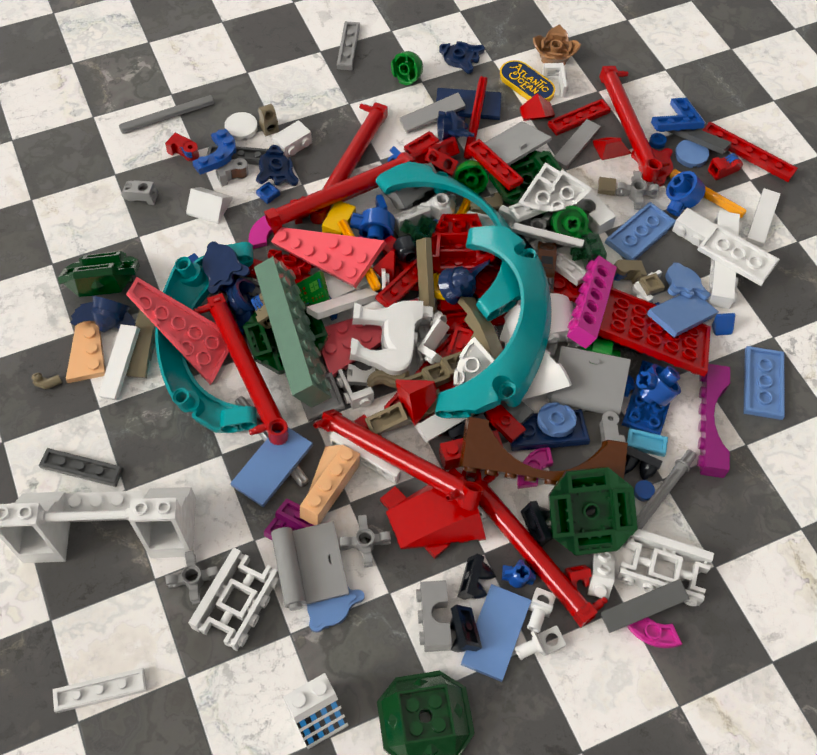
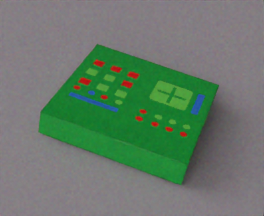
[296,271,330,304]

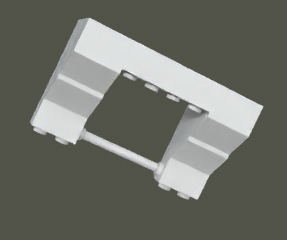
[0,487,196,563]

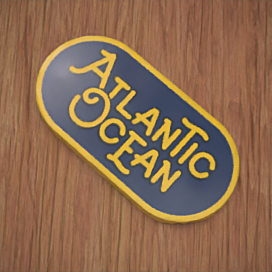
[500,60,555,102]

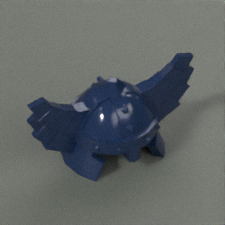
[437,110,474,141]
[438,259,490,305]
[220,278,256,335]
[70,295,136,333]

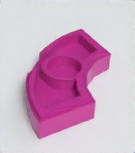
[249,216,273,249]
[517,447,553,489]
[627,617,682,648]

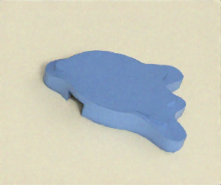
[665,263,711,300]
[307,587,365,633]

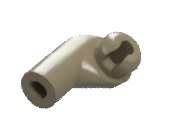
[31,373,62,389]

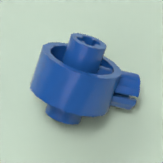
[666,171,705,216]
[350,207,395,240]
[636,364,681,406]

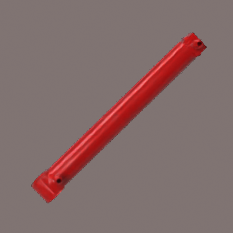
[599,66,670,182]
[301,102,388,224]
[264,152,418,235]
[193,293,288,445]
[313,409,483,510]
[462,470,608,628]

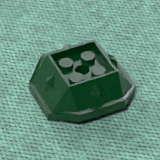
[489,150,563,206]
[58,251,140,297]
[243,302,328,375]
[548,467,638,555]
[377,670,475,755]

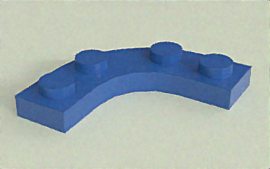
[192,129,237,175]

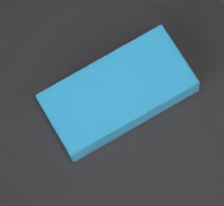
[626,428,668,457]

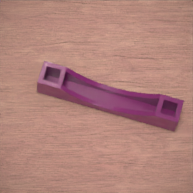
[697,364,730,478]

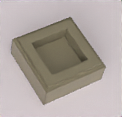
[598,177,616,196]
[639,273,665,296]

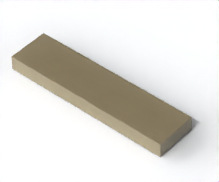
[416,237,435,312]

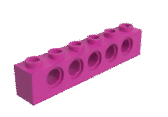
[567,256,617,349]

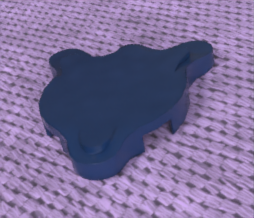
[439,41,485,74]
[256,145,299,186]
[202,241,250,294]

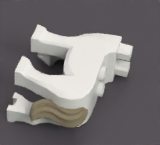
[347,301,433,388]

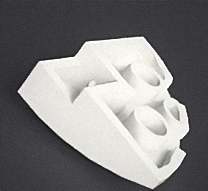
[518,162,592,212]
[453,337,495,419]
[505,342,572,400]

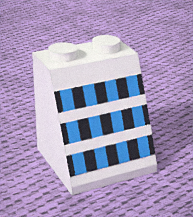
[283,673,349,749]

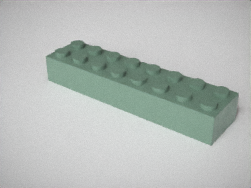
[254,256,332,408]

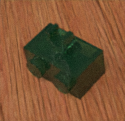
[400,214,438,241]
[570,233,607,271]

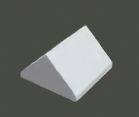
[186,187,233,224]
[393,205,431,237]

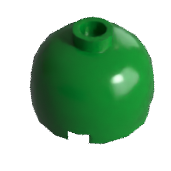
[391,51,423,85]
[454,160,488,194]

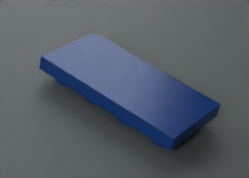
[622,360,680,435]

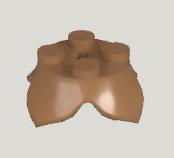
[533,24,581,65]

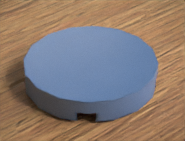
[675,140,709,168]
[537,402,577,438]

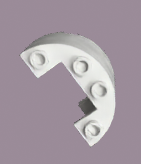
[504,293,581,349]

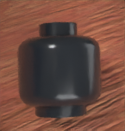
[393,235,417,263]

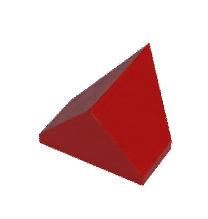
[519,93,555,121]
[592,137,631,160]
[372,248,396,283]
[395,379,437,426]

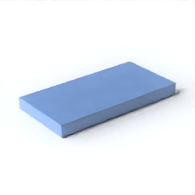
[605,202,676,260]
[647,295,719,338]
[744,346,785,420]
[230,427,313,507]
[461,584,531,682]

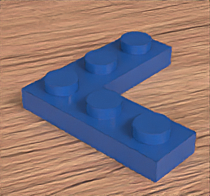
[651,98,705,132]

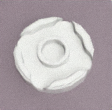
[225,112,258,140]

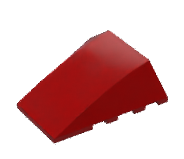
[431,213,495,274]
[386,468,486,549]

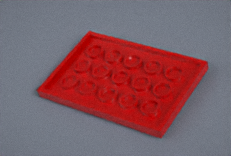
[598,287,711,377]

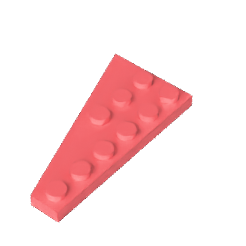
[271,227,386,288]
[126,277,229,385]
[321,298,418,377]

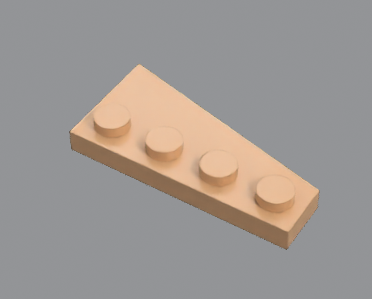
[66,321,106,383]

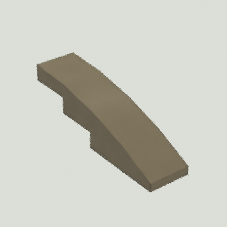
[458,296,503,359]
[126,309,156,378]
[404,351,462,388]
[365,389,440,435]

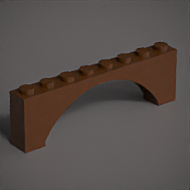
[459,417,628,486]

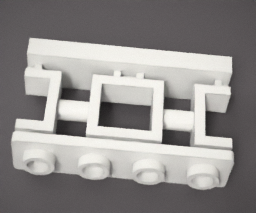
[616,529,714,606]
[188,547,280,651]

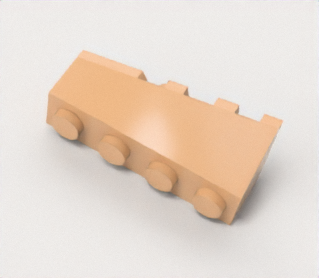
[300,445,360,525]

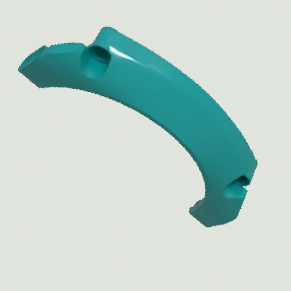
[376,162,521,321]
[435,226,551,418]
[155,242,257,433]

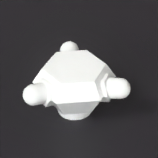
[420,193,456,220]

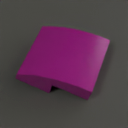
[263,498,315,540]

